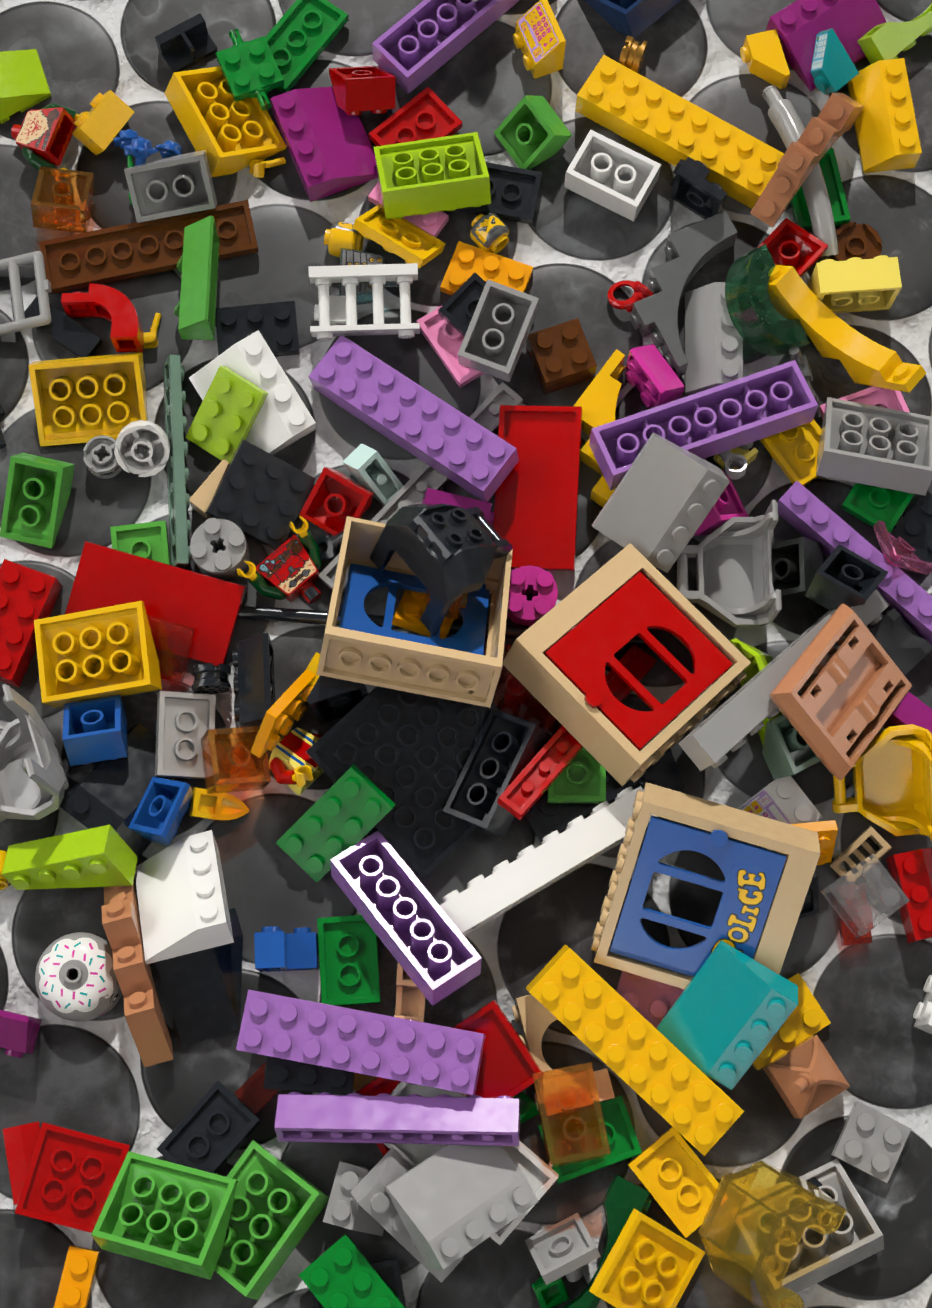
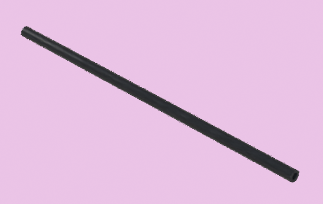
[238,605,651,649]

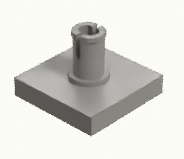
[525,1213,601,1285]

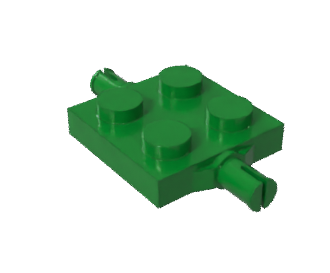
[216,29,284,111]

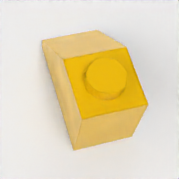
[740,29,790,89]

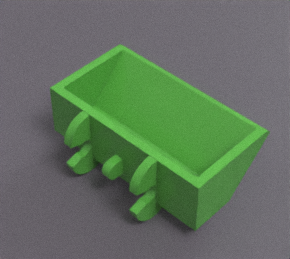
[174,216,220,341]

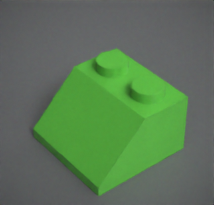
[494,95,572,170]

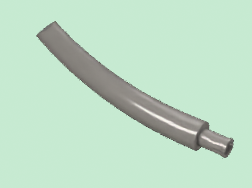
[762,85,839,256]

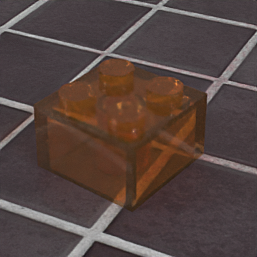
[201,726,271,794]

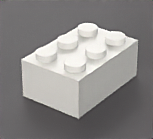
[564,130,661,222]

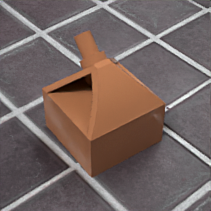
[763,1035,850,1119]

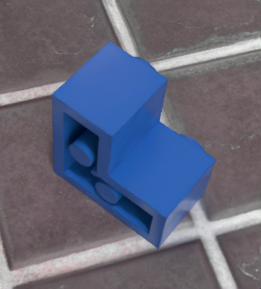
[254,926,319,972]

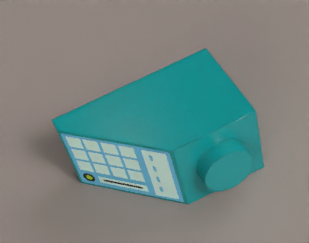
[811,28,859,94]

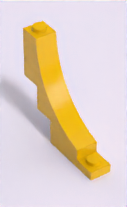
[759,265,926,393]
[574,349,625,507]

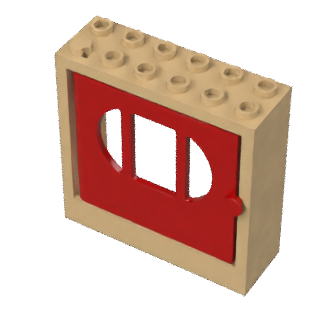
[503,543,751,786]

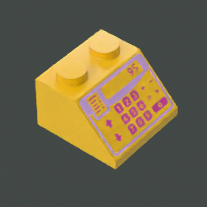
[513,0,566,79]

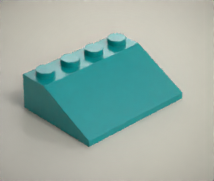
[657,940,798,1090]

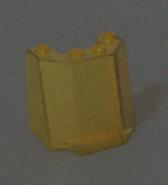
[698,1161,846,1308]

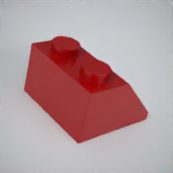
[329,66,396,115]

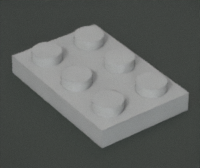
[155,691,216,780]

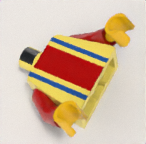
[268,728,323,795]

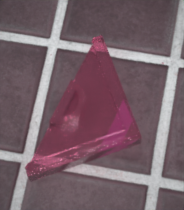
[873,521,932,575]

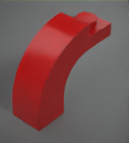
[61,284,144,353]

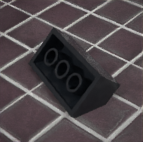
[443,708,552,839]

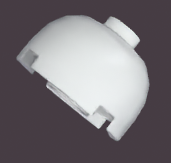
[114,420,170,477]

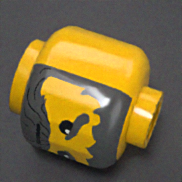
[470,213,509,254]
[324,222,364,257]

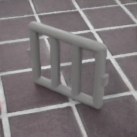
[0,251,52,336]

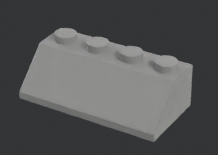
[684,282,743,395]
[351,1147,464,1283]

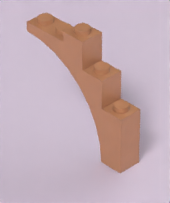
[750,93,864,227]
[101,880,173,1068]

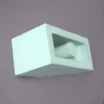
[343,443,403,506]

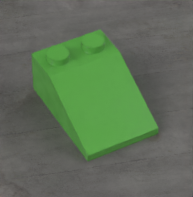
[0,453,75,549]

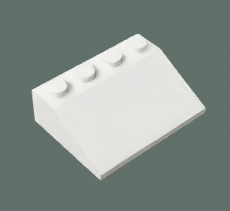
[189,330,316,455]
[135,830,234,964]

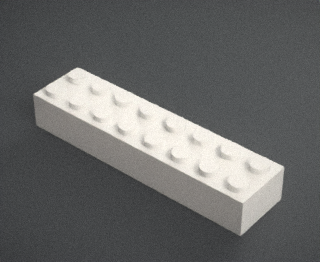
[440,786,659,936]

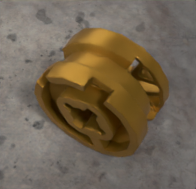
[619,36,648,74]

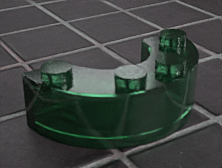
[725,244,810,356]

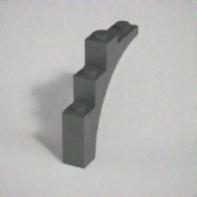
[630,211,738,377]

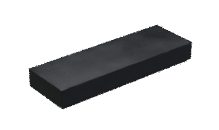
[24,296,103,357]

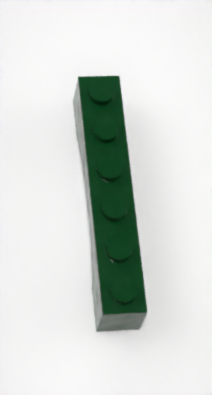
[562,1174,651,1308]

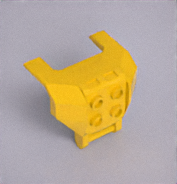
[832,724,932,841]

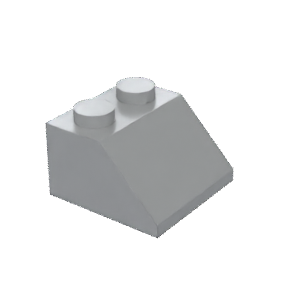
[323,1160,384,1236]

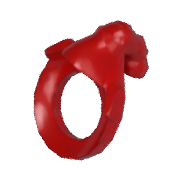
[607,280,653,313]

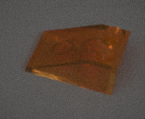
[532,1062,611,1168]

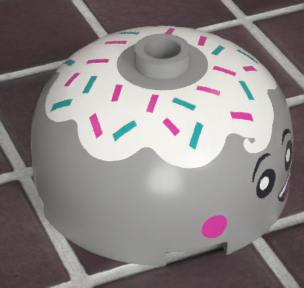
[35,932,122,1022]

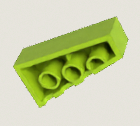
[2,825,138,890]

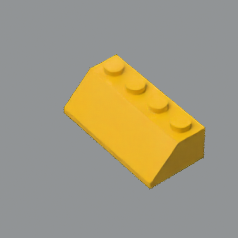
[847,58,922,173]

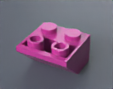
[624,344,685,408]

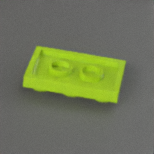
[185,366,269,464]

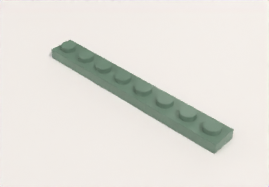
[163,354,192,569]

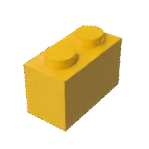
[72,90,134,155]

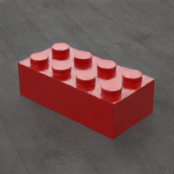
[0,559,63,687]

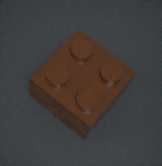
[526,318,597,395]

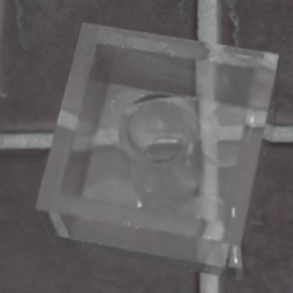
[821,853,910,938]

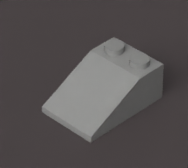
[124,150,217,223]

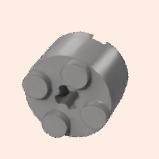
[190,518,249,580]

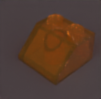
[31,166,94,233]

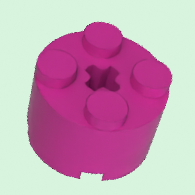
[507,566,558,626]

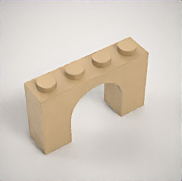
[511,994,615,1116]

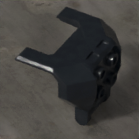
[369,504,513,636]

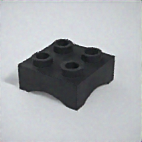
[870,608,932,676]

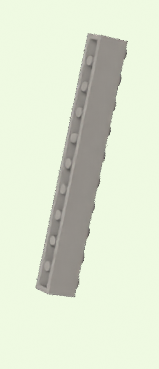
[678,589,889,771]

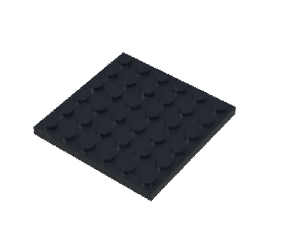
[305,686,500,879]

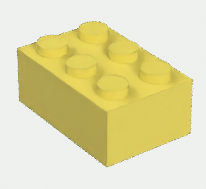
[807,255,902,313]

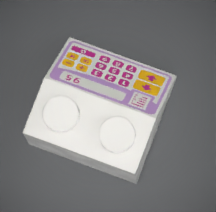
[738,776,822,851]

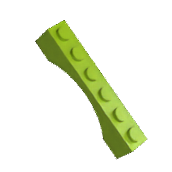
[857,4,932,64]

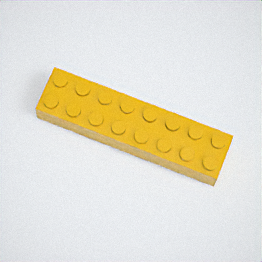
[575,55,784,209]
[526,944,744,1156]

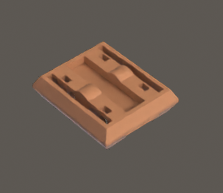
[769,603,912,780]

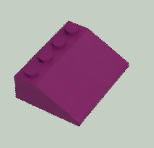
[766,0,886,91]
[271,87,378,202]

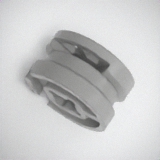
[83,435,122,479]

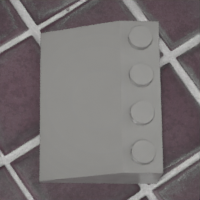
[816,397,932,496]
[592,432,730,573]
[384,1145,539,1270]
[732,1159,884,1303]

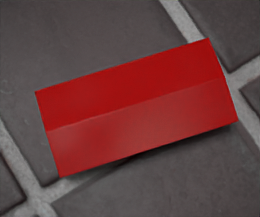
[2,1121,41,1205]

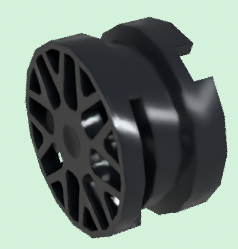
[191,663,231,694]

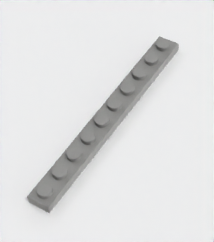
[318,382,523,593]

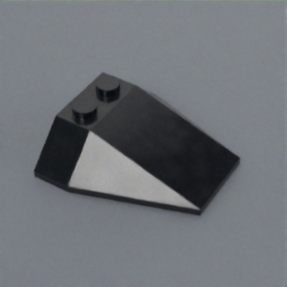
[60,723,176,861]
[149,908,244,1047]

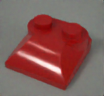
[752,218,828,277]
[299,467,374,536]

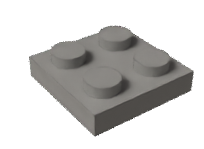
[831,1101,911,1184]

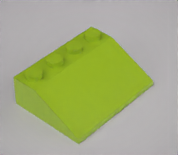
[374,132,491,219]

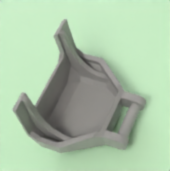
[676,500,782,627]
[0,684,69,822]

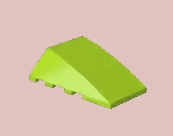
[0,49,52,124]

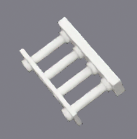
[308,263,420,341]

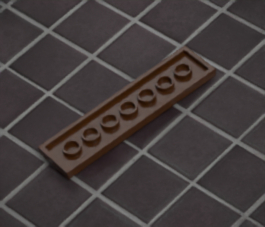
[39,200,259,294]

